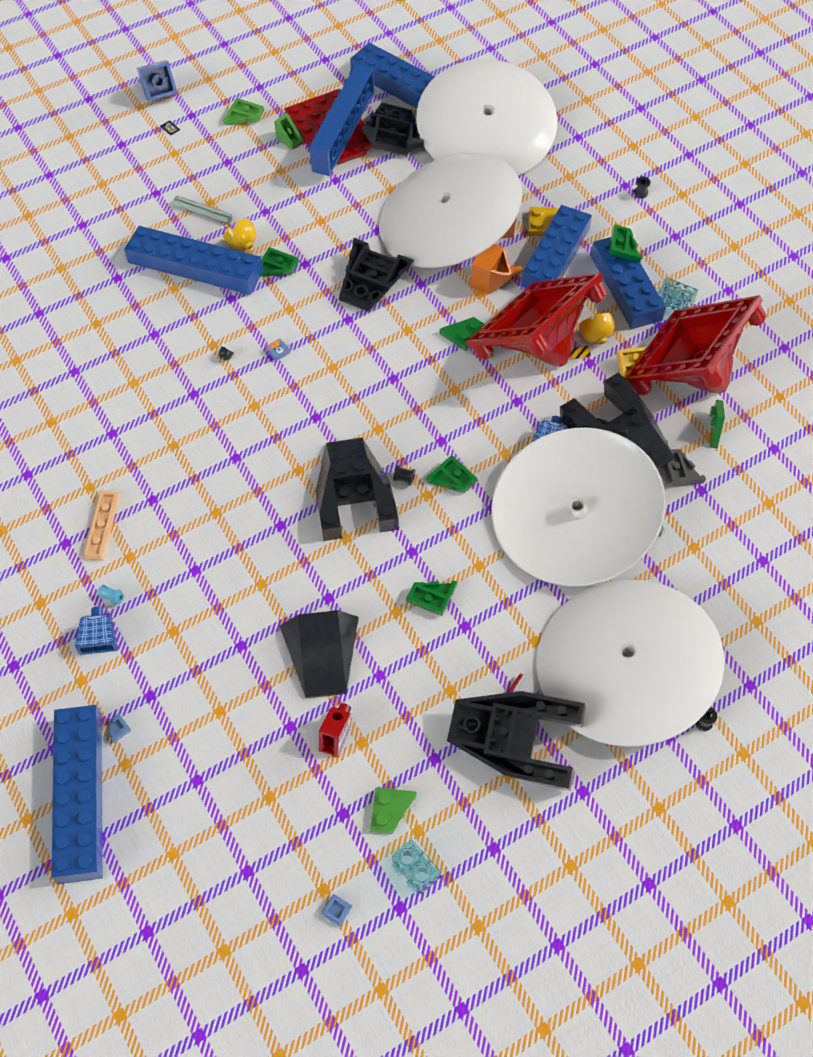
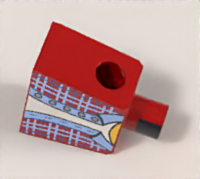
[319,703,351,758]

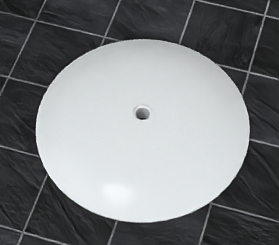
[416,59,557,176]
[379,153,522,268]
[492,428,666,586]
[537,580,724,747]

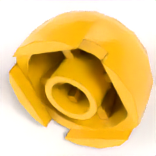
[223,218,257,251]
[578,313,615,345]

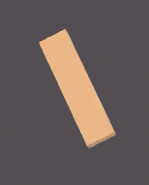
[83,491,120,561]

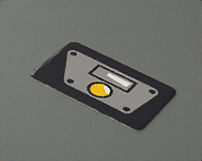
[160,120,180,135]

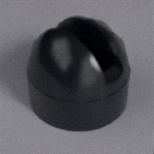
[218,346,234,361]

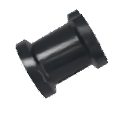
[634,176,651,199]
[393,465,416,486]
[695,707,718,732]

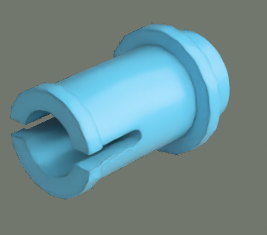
[97,585,124,605]

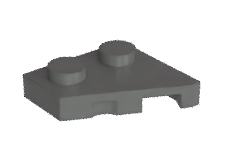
[664,449,706,485]

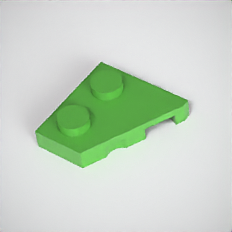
[223,98,264,125]
[370,788,417,834]

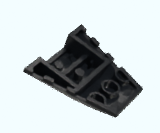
[362,102,424,155]
[339,237,414,312]
[279,610,359,699]

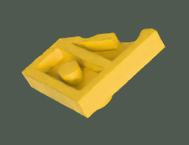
[529,207,559,236]
[616,347,647,377]

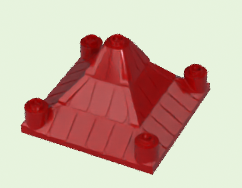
[466,272,607,367]
[624,295,767,395]

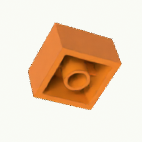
[470,244,522,294]

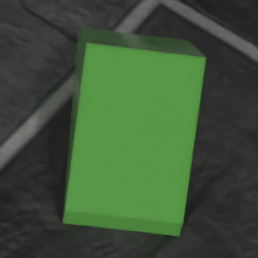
[274,113,304,149]

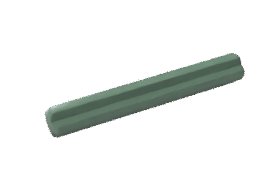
[173,196,233,224]

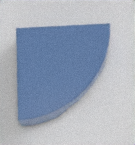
[109,713,131,743]

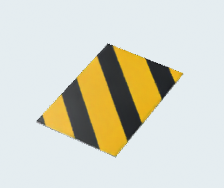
[570,346,591,359]

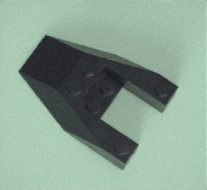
[560,373,674,469]
[316,437,399,541]
[447,691,586,791]

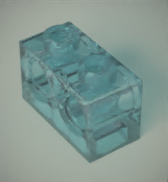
[658,277,698,310]
[391,838,441,895]

